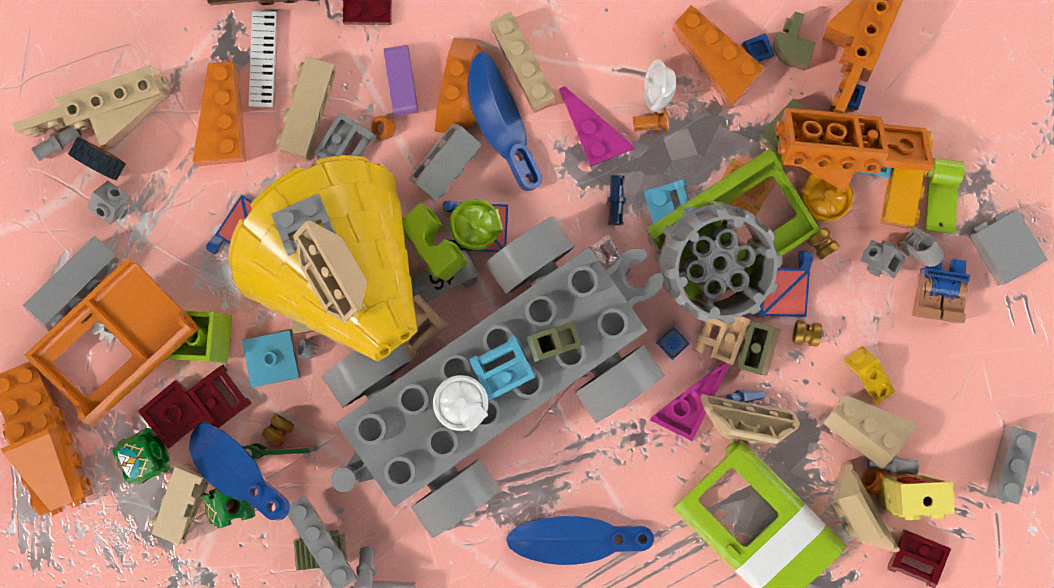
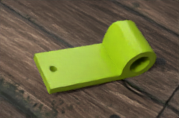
[925,158,965,234]

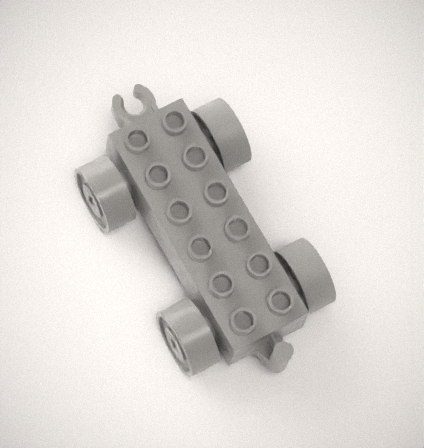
[321,216,665,538]

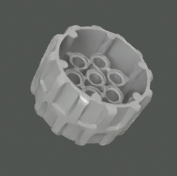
[655,200,783,324]

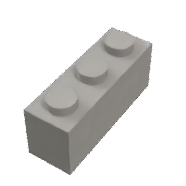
[408,123,482,201]
[986,425,1038,505]

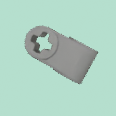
[896,226,944,267]

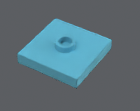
[242,330,300,388]

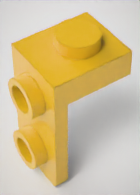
[843,346,895,405]

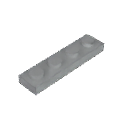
[287,494,358,588]

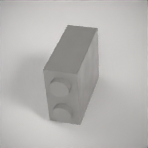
[969,209,1048,286]

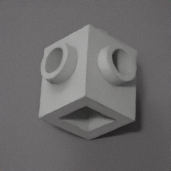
[87,180,131,225]
[860,240,906,279]

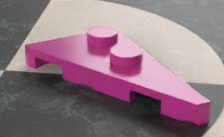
[559,86,634,167]
[650,362,729,441]

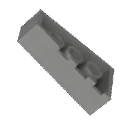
[22,236,119,332]

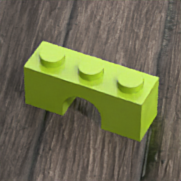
[402,203,469,281]

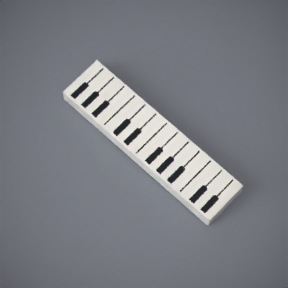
[249,11,277,108]

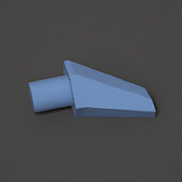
[726,390,766,403]

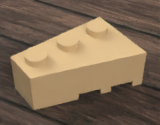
[151,463,209,545]

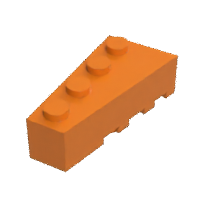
[672,5,765,109]
[192,61,247,166]

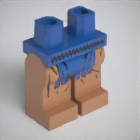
[912,259,970,323]

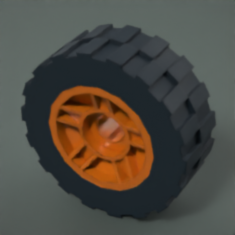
[68,137,126,181]

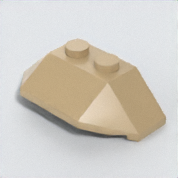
[293,220,367,323]
[700,394,800,445]
[833,462,900,553]

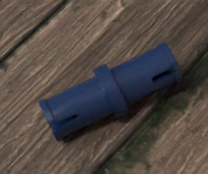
[607,175,626,226]

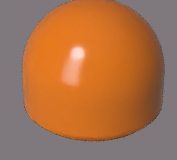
[371,115,396,140]
[861,469,886,495]

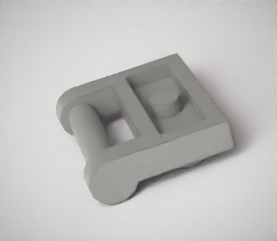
[314,112,377,158]
[271,194,336,256]

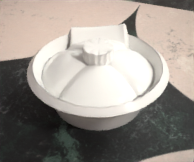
[644,59,676,112]
[433,375,488,432]

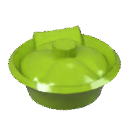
[450,199,503,250]

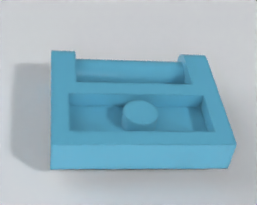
[643,179,689,223]
[469,335,537,401]

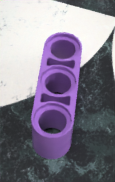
[384,45,418,117]

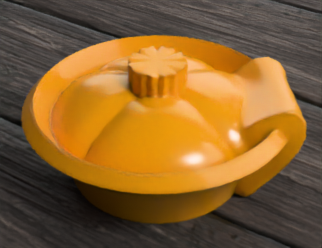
[801,173,853,222]

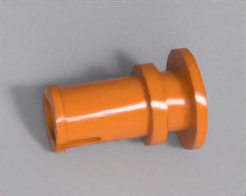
[633,108,670,133]

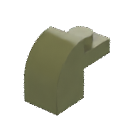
[774,12,816,71]
[526,321,582,362]

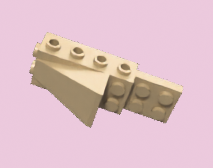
[12,65,171,148]

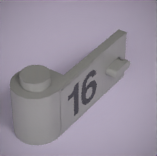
[411,249,480,303]

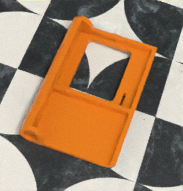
[24,258,198,426]

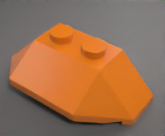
[434,38,484,133]

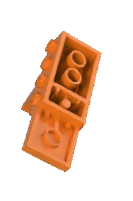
[822,0,903,113]
[775,108,934,190]
[0,361,93,517]

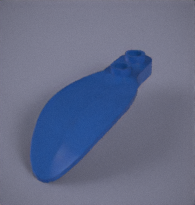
[468,52,542,191]
[189,423,290,521]
[506,516,654,565]

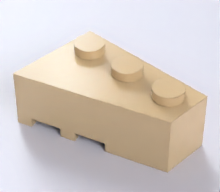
[823,395,918,469]

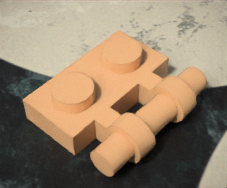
[693,316,750,365]

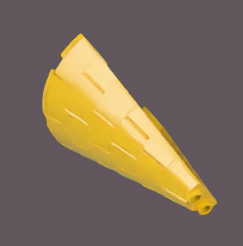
[228,155,417,361]

